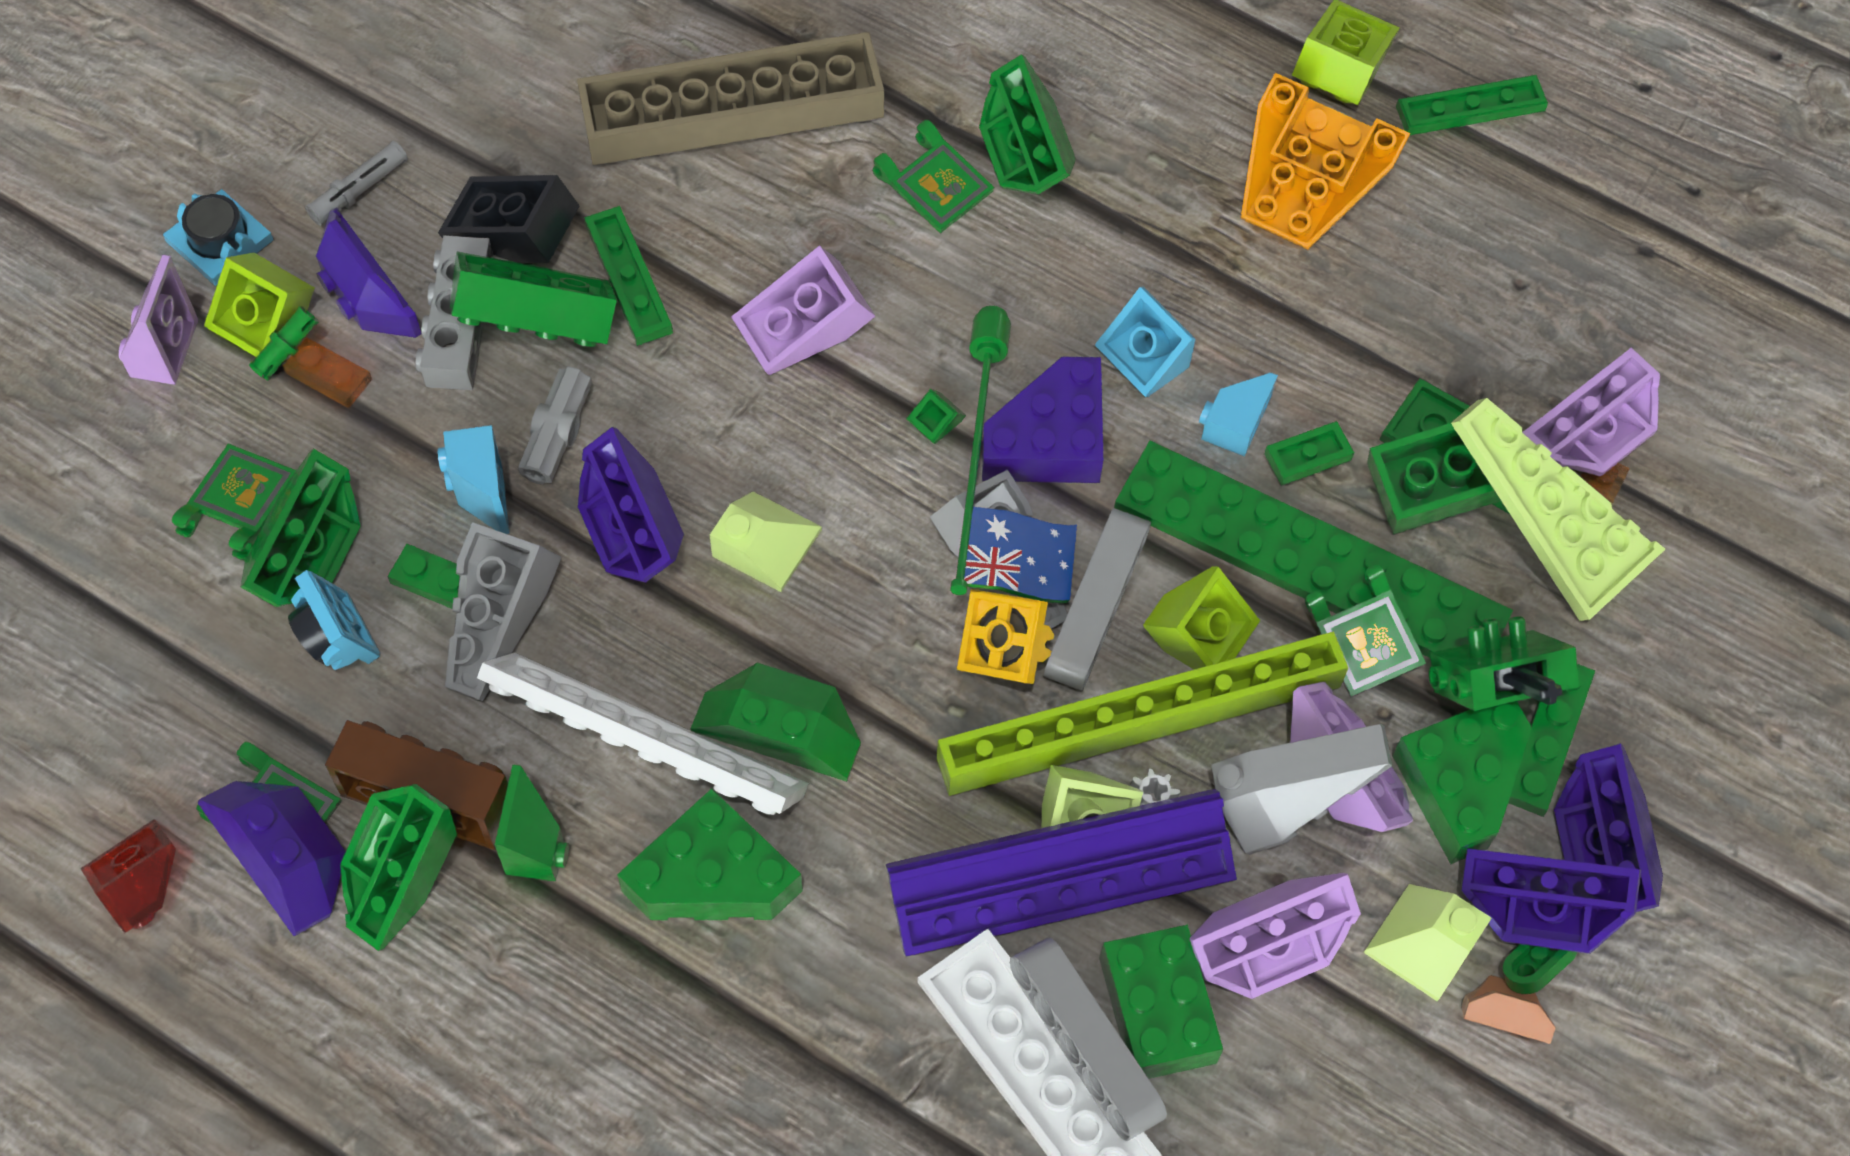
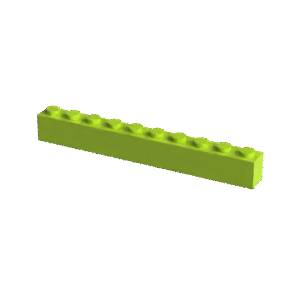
[937,631,1349,796]

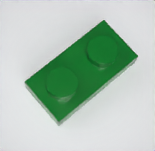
[1264,421,1354,486]
[387,544,460,609]

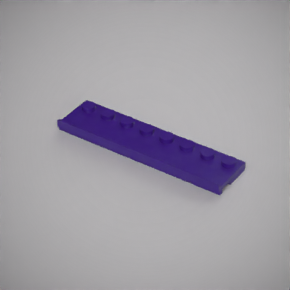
[886,789,1237,957]

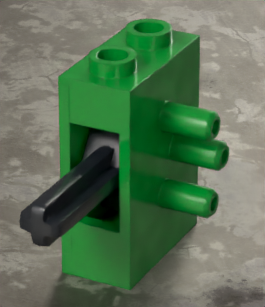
[1428,616,1579,711]

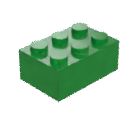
[1367,423,1501,535]
[1099,924,1223,1079]

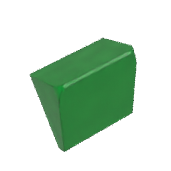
[906,389,966,444]

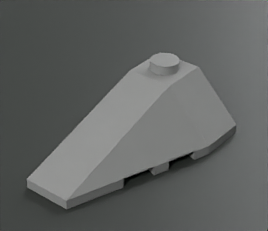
[445,522,561,701]

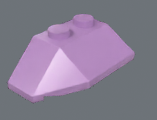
[1522,348,1660,476]
[1290,682,1413,832]
[1190,873,1361,999]

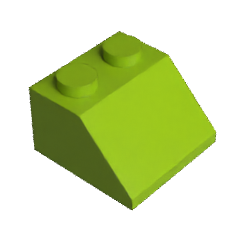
[204,252,315,357]

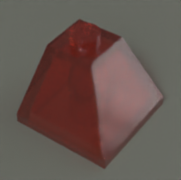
[80,819,176,934]

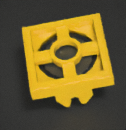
[957,589,1054,684]

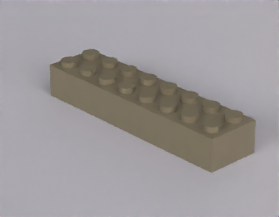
[577,32,884,165]

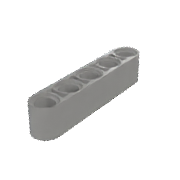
[1044,508,1151,691]
[1009,937,1167,1141]

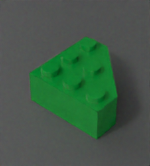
[1392,701,1532,864]
[617,788,803,920]

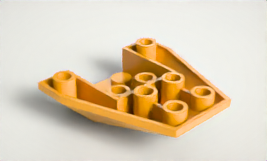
[1241,73,1410,250]

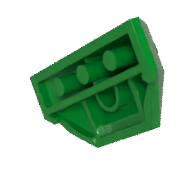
[979,54,1076,195]
[240,448,361,607]
[690,662,861,782]
[340,784,457,951]

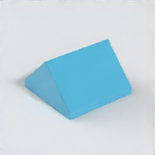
[1095,287,1195,397]

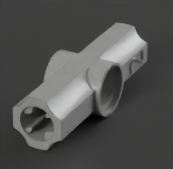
[518,366,592,485]

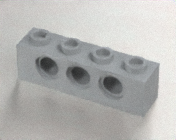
[416,236,494,390]

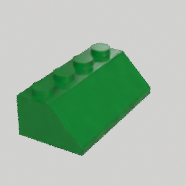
[450,251,617,347]

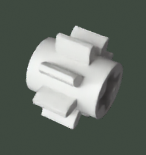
[1131,769,1180,806]

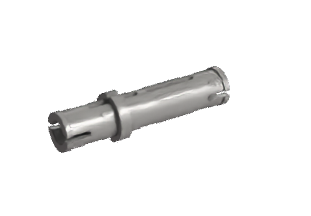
[305,141,408,226]

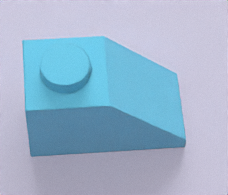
[1199,373,1278,457]

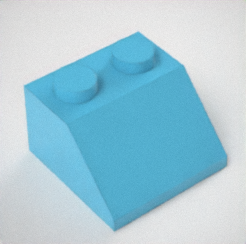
[438,425,510,534]

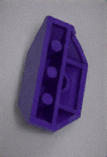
[316,207,422,338]
[578,427,684,583]
[1554,743,1663,912]
[198,781,346,936]
[1461,848,1641,954]

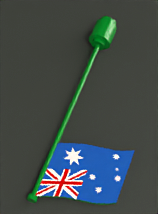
[950,306,1077,603]

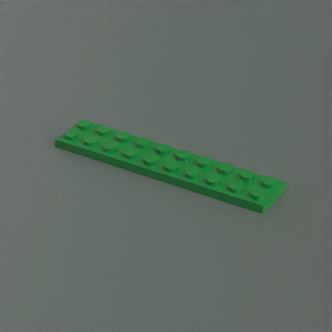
[1114,440,1513,659]

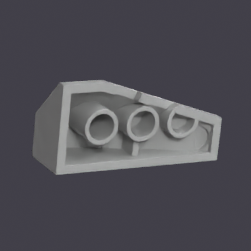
[930,470,1067,629]
[1211,724,1392,855]

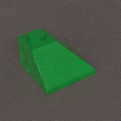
[495,765,569,881]

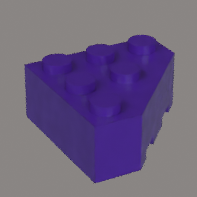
[982,357,1104,483]

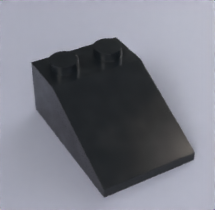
[438,175,580,263]

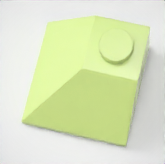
[710,492,822,592]
[1041,765,1143,828]
[1364,884,1492,1002]

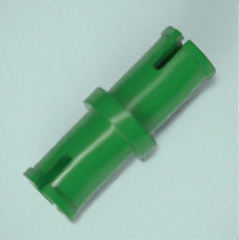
[249,306,319,381]

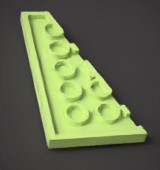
[1451,398,1665,621]

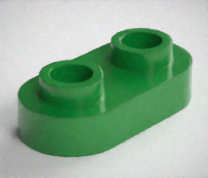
[1503,944,1578,994]

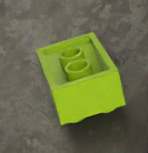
[1291,0,1400,105]

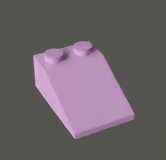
[731,245,875,375]
[119,255,198,385]

